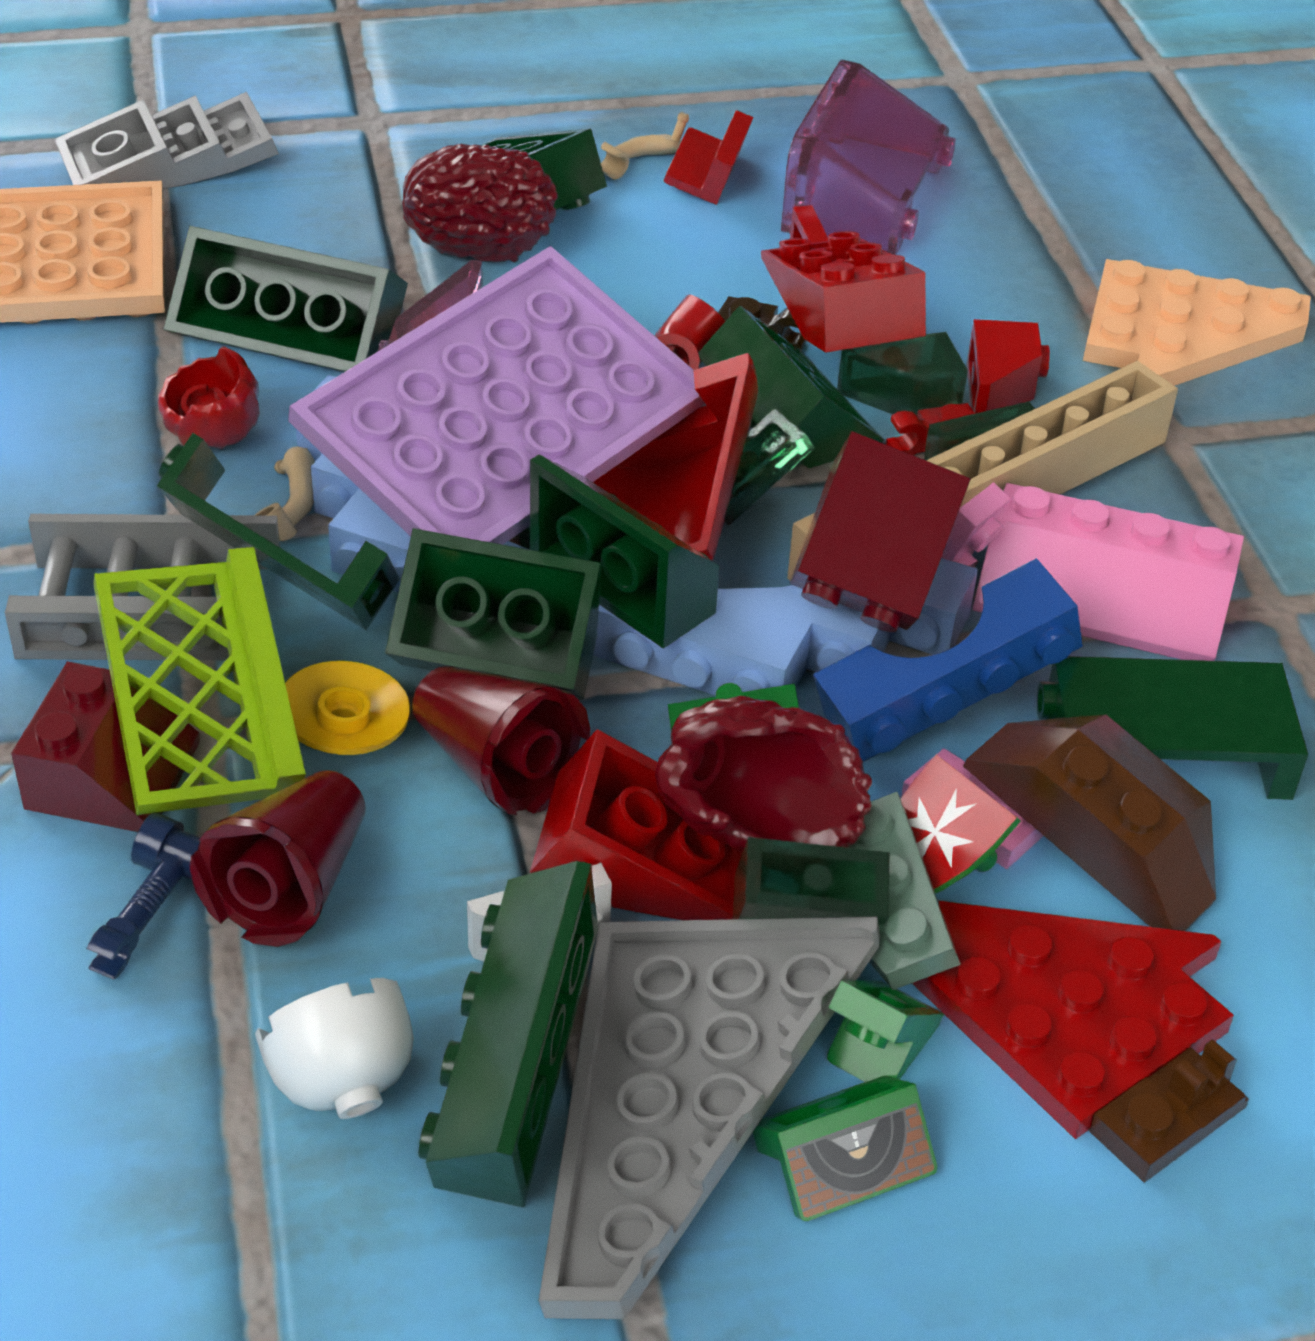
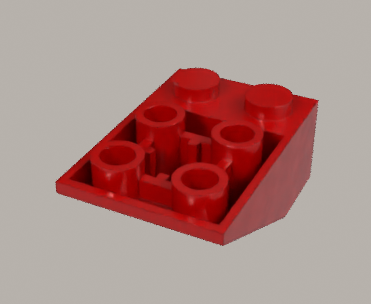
[761,231,926,353]

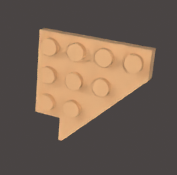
[1083,259,1311,386]

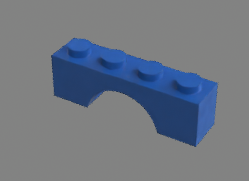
[813,558,1083,762]

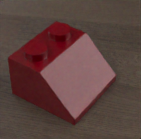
[11,661,200,832]

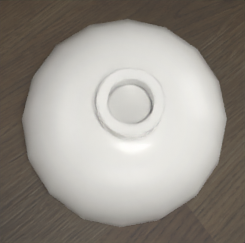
[255,978,414,1119]

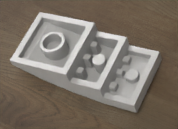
[54,92,279,189]

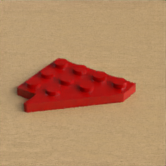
[912,900,1234,1139]

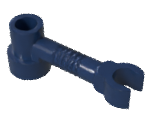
[86,812,200,980]

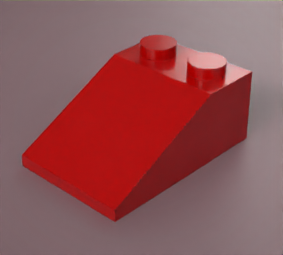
[530,729,762,920]

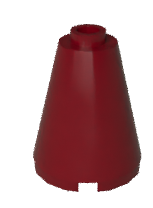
[412,666,591,815]
[189,770,366,947]

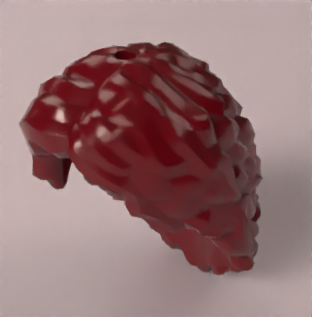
[402,144,558,263]
[655,696,872,868]

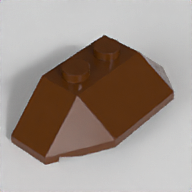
[963,715,1216,931]

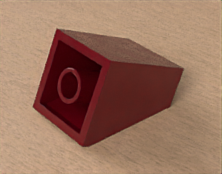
[790,431,971,632]

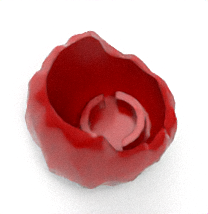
[157,346,260,449]

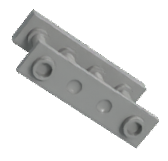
[5,514,280,660]

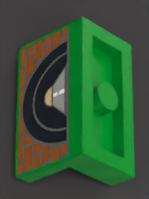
[753,1075,938,1221]

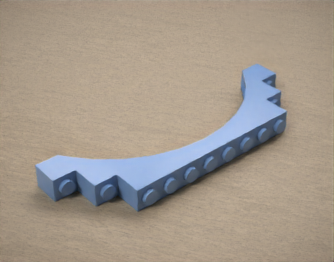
[296,375,978,695]

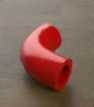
[654,294,725,370]

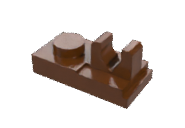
[1089,1039,1249,1183]

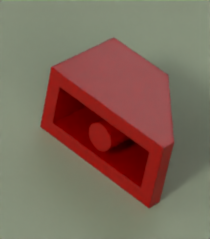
[966,319,1050,427]

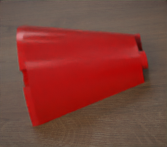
[593,353,758,561]

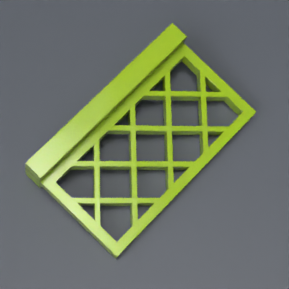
[93,547,306,815]

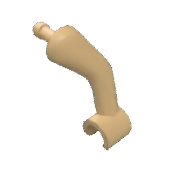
[601,112,689,180]
[255,447,315,541]

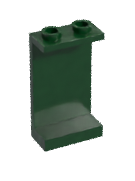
[157,433,400,630]
[1037,656,1308,800]

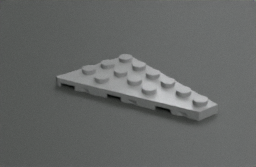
[538,917,880,1319]

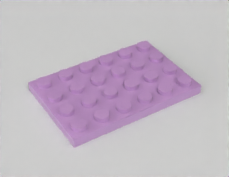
[288,246,705,545]

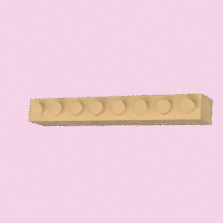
[787,361,1178,581]

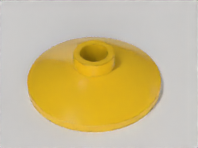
[285,661,410,755]

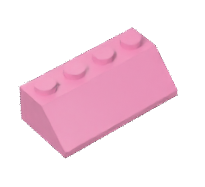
[972,483,1244,661]

